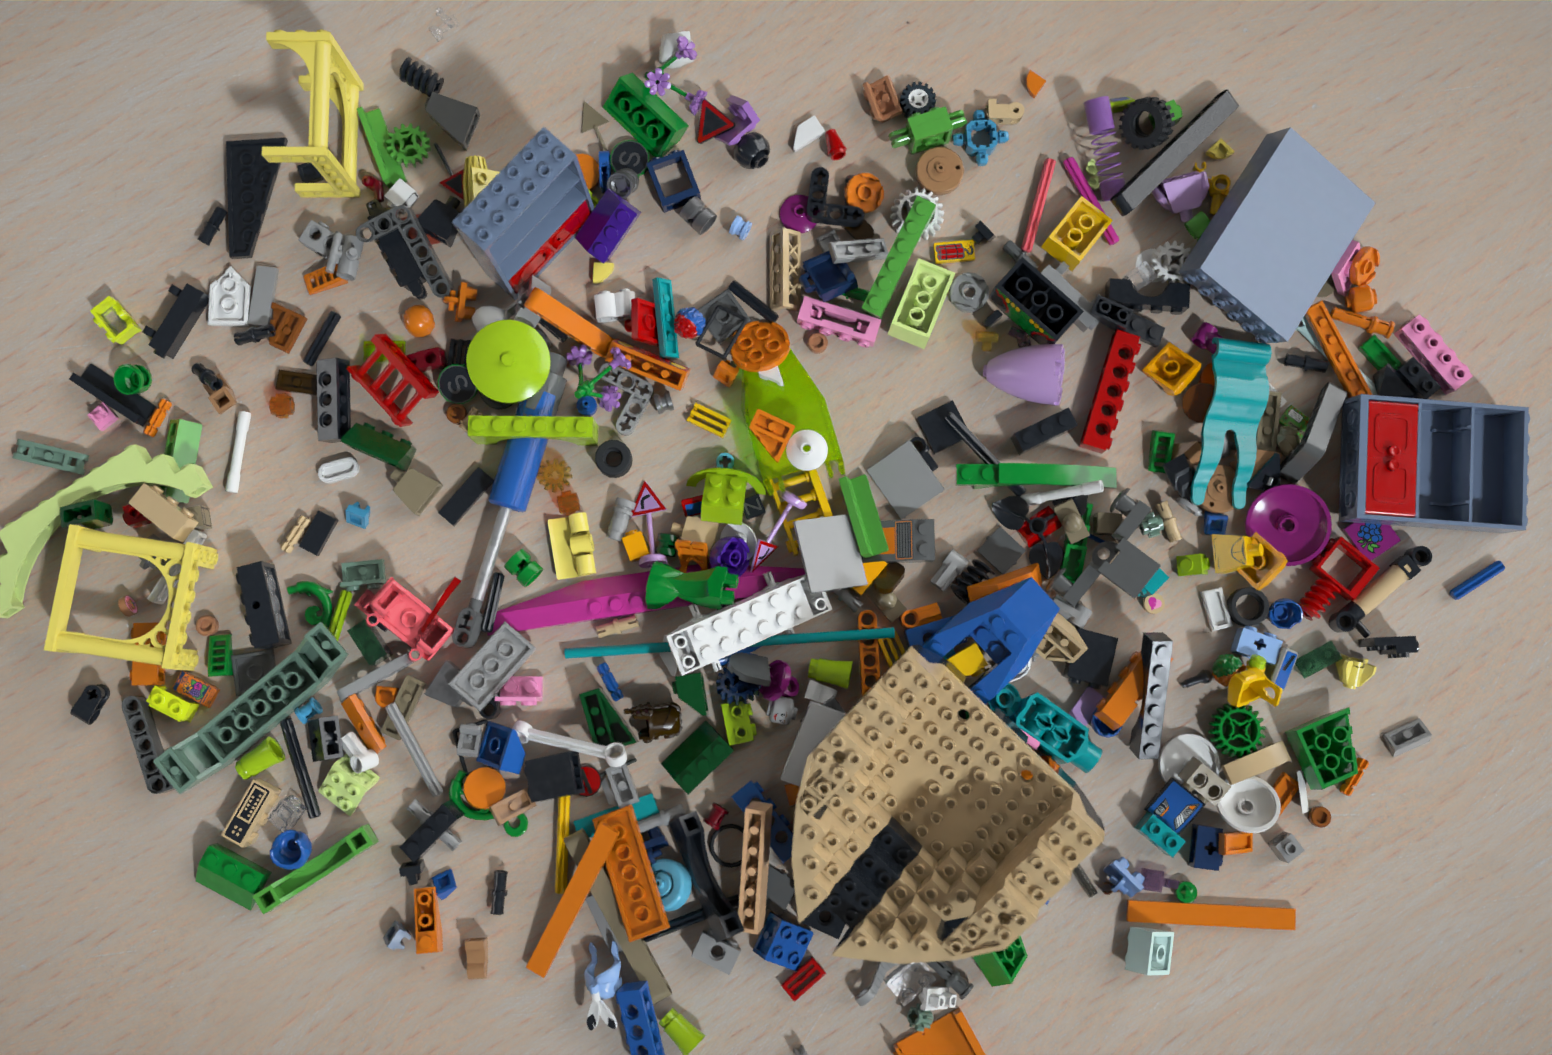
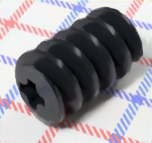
[399,57,444,97]
[950,559,995,605]

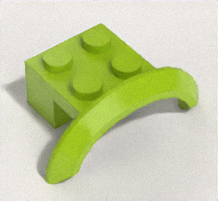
[686,467,766,525]

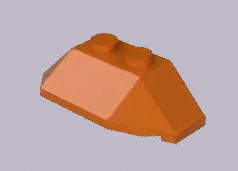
[967,563,1043,602]

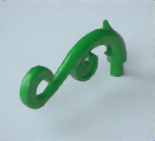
[287,581,333,629]
[449,770,528,837]

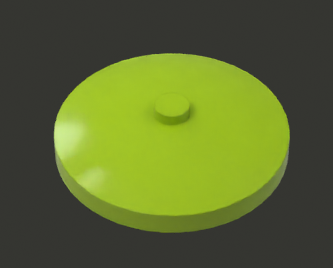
[466,320,551,403]

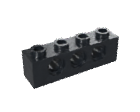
[316,358,351,443]

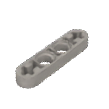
[337,653,413,701]

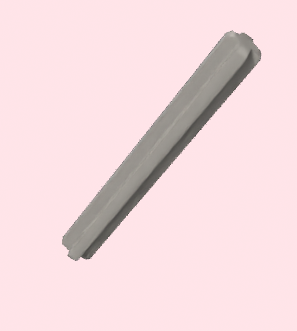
[385,702,443,797]

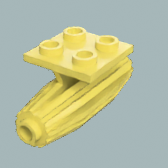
[463,155,500,209]

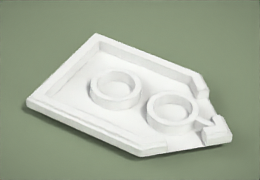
[207,266,251,327]

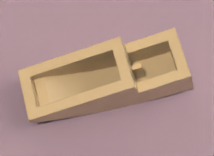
[1221,741,1291,785]

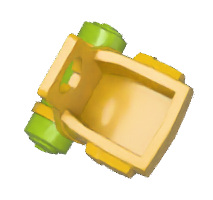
[1227,654,1283,708]

